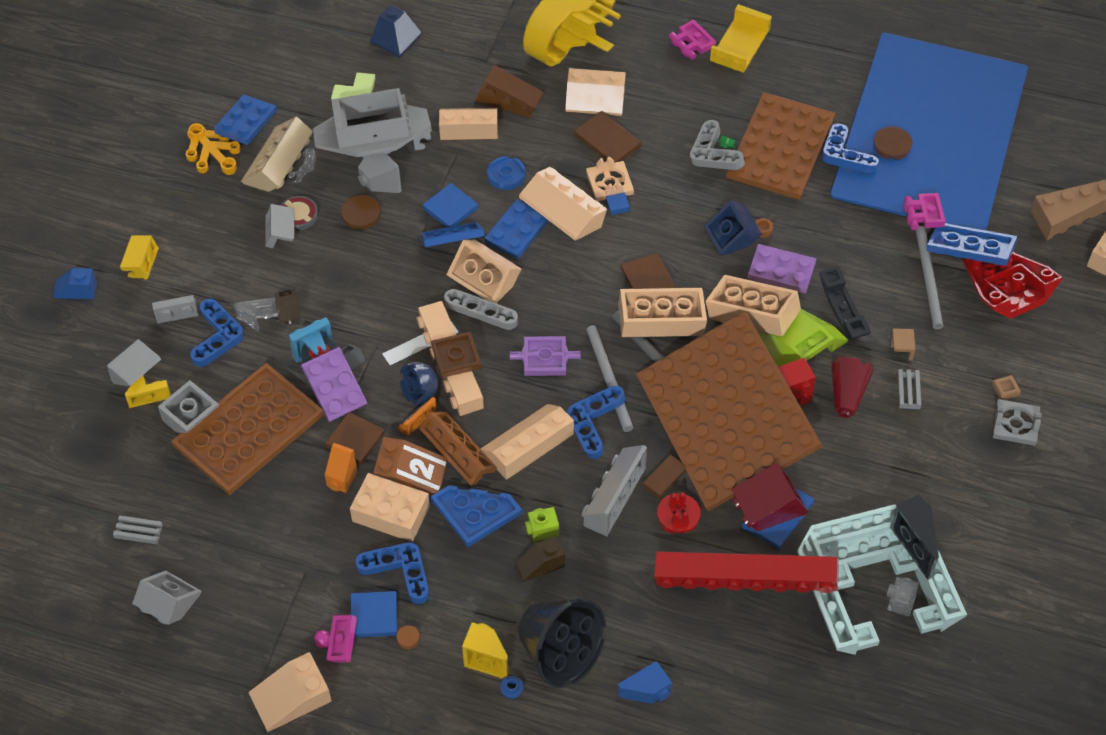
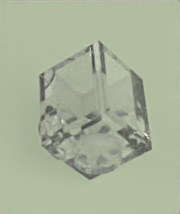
[886,577,919,616]

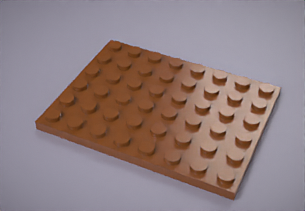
[636,311,823,511]

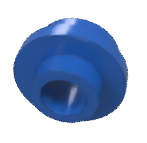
[500,676,523,699]

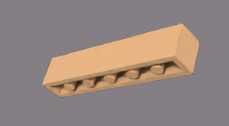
[416,301,484,416]

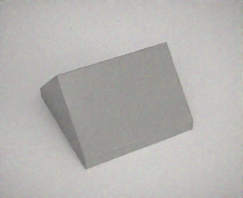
[107,339,161,386]

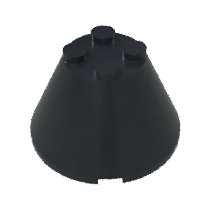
[515,598,606,688]

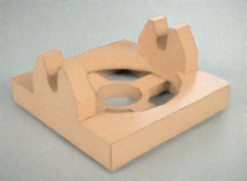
[586,157,634,202]

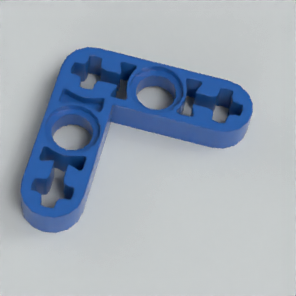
[822,124,879,173]
[190,299,244,367]
[567,386,626,459]
[355,543,429,604]

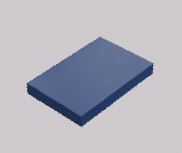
[420,222,485,247]
[742,489,815,550]

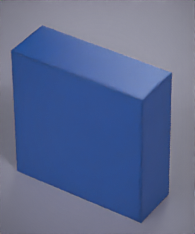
[606,192,630,215]

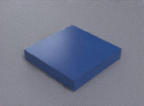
[423,183,478,228]
[351,591,397,638]

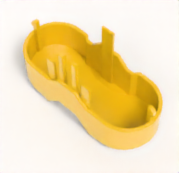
[523,0,621,66]

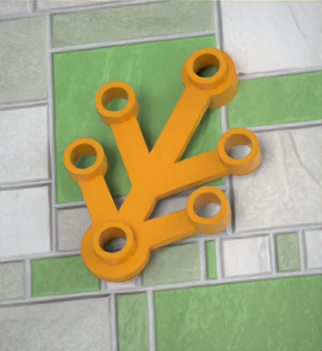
[186,123,241,175]

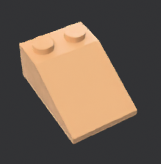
[249,652,332,732]

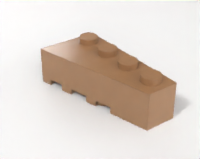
[1031,180,1106,241]

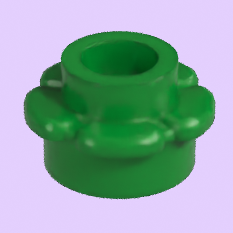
[717,135,736,150]

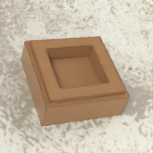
[992,375,1021,400]

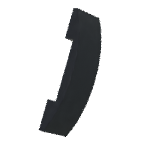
[819,266,871,340]

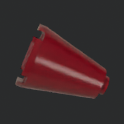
[831,357,874,418]

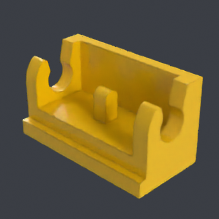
[120,235,159,279]

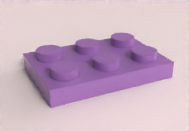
[748,244,817,294]
[301,347,367,422]

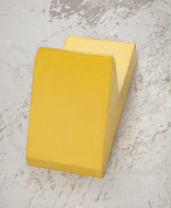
[125,375,171,408]

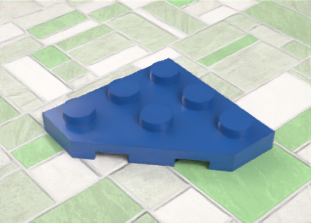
[431,486,522,547]

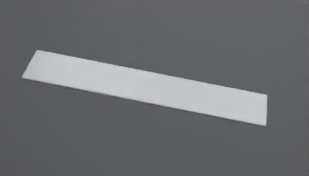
[383,322,458,365]

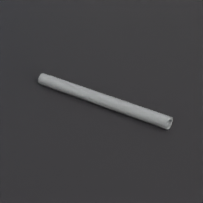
[916,226,943,329]
[586,325,633,432]

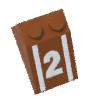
[373,437,448,496]

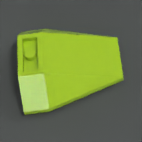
[757,309,848,367]

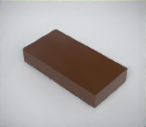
[643,455,687,499]

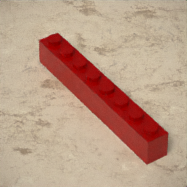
[654,552,839,593]

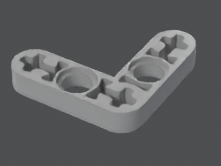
[690,120,745,170]

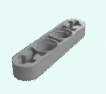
[444,289,518,330]

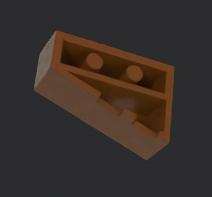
[475,65,544,118]

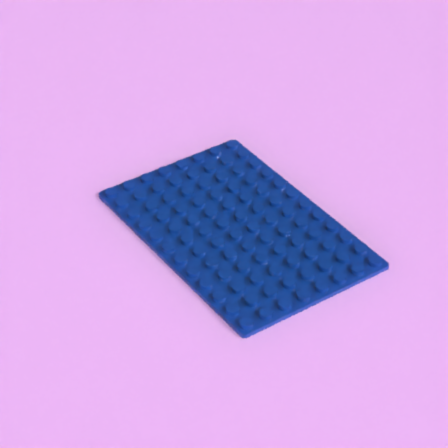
[830,33,1028,231]

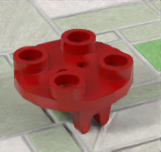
[657,493,701,533]

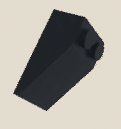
[890,495,939,580]

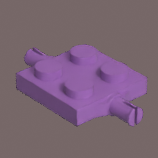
[510,336,581,376]

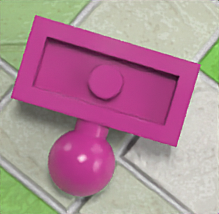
[314,615,357,663]

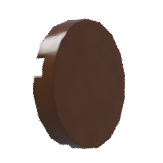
[874,127,913,160]
[341,195,381,230]

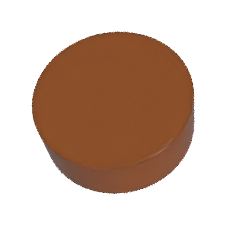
[755,218,773,238]
[397,625,420,650]

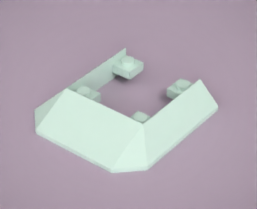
[797,504,967,655]

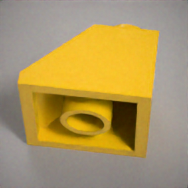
[462,623,509,679]

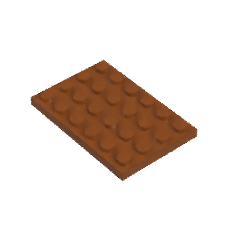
[726,92,836,200]
[171,363,324,496]

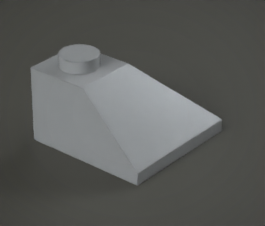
[358,153,402,193]

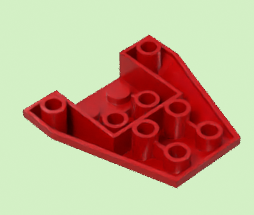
[963,252,1062,319]

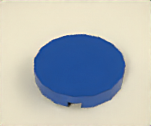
[487,156,525,190]

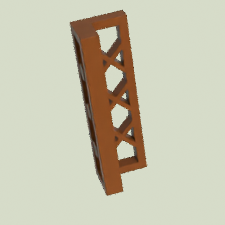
[419,411,497,486]

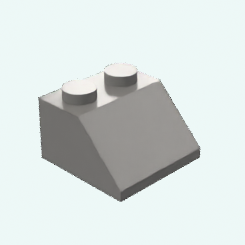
[158,380,219,433]
[132,571,201,625]

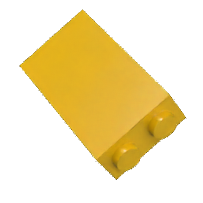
[710,4,772,73]

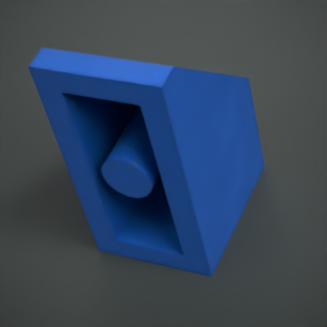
[53,268,97,299]
[617,661,672,704]

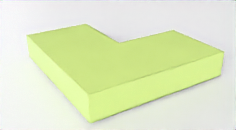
[331,73,376,99]

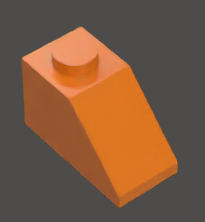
[325,443,358,493]

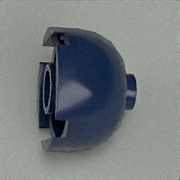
[400,362,439,405]

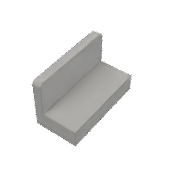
[265,204,294,248]

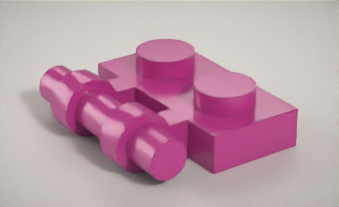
[668,19,716,60]
[904,193,946,230]

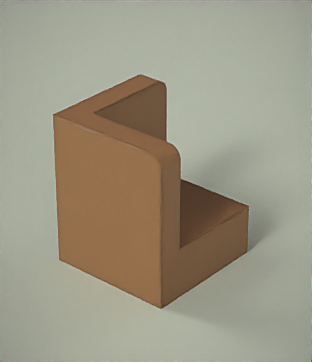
[890,329,915,361]

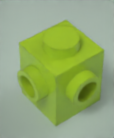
[525,507,559,542]

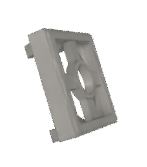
[993,399,1042,446]

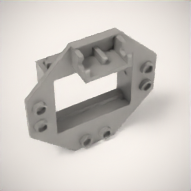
[313,88,432,158]

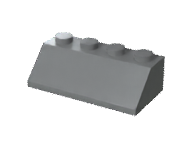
[582,445,647,536]

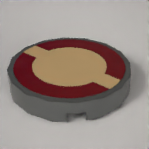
[280,196,318,231]

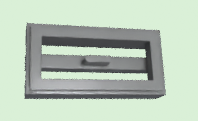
[897,369,921,409]
[113,515,163,544]

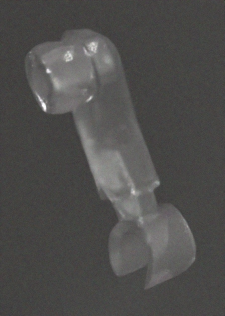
[288,148,317,183]

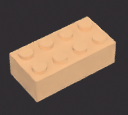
[705,275,801,336]
[618,288,707,337]

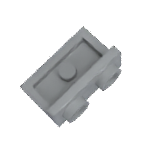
[152,295,198,324]

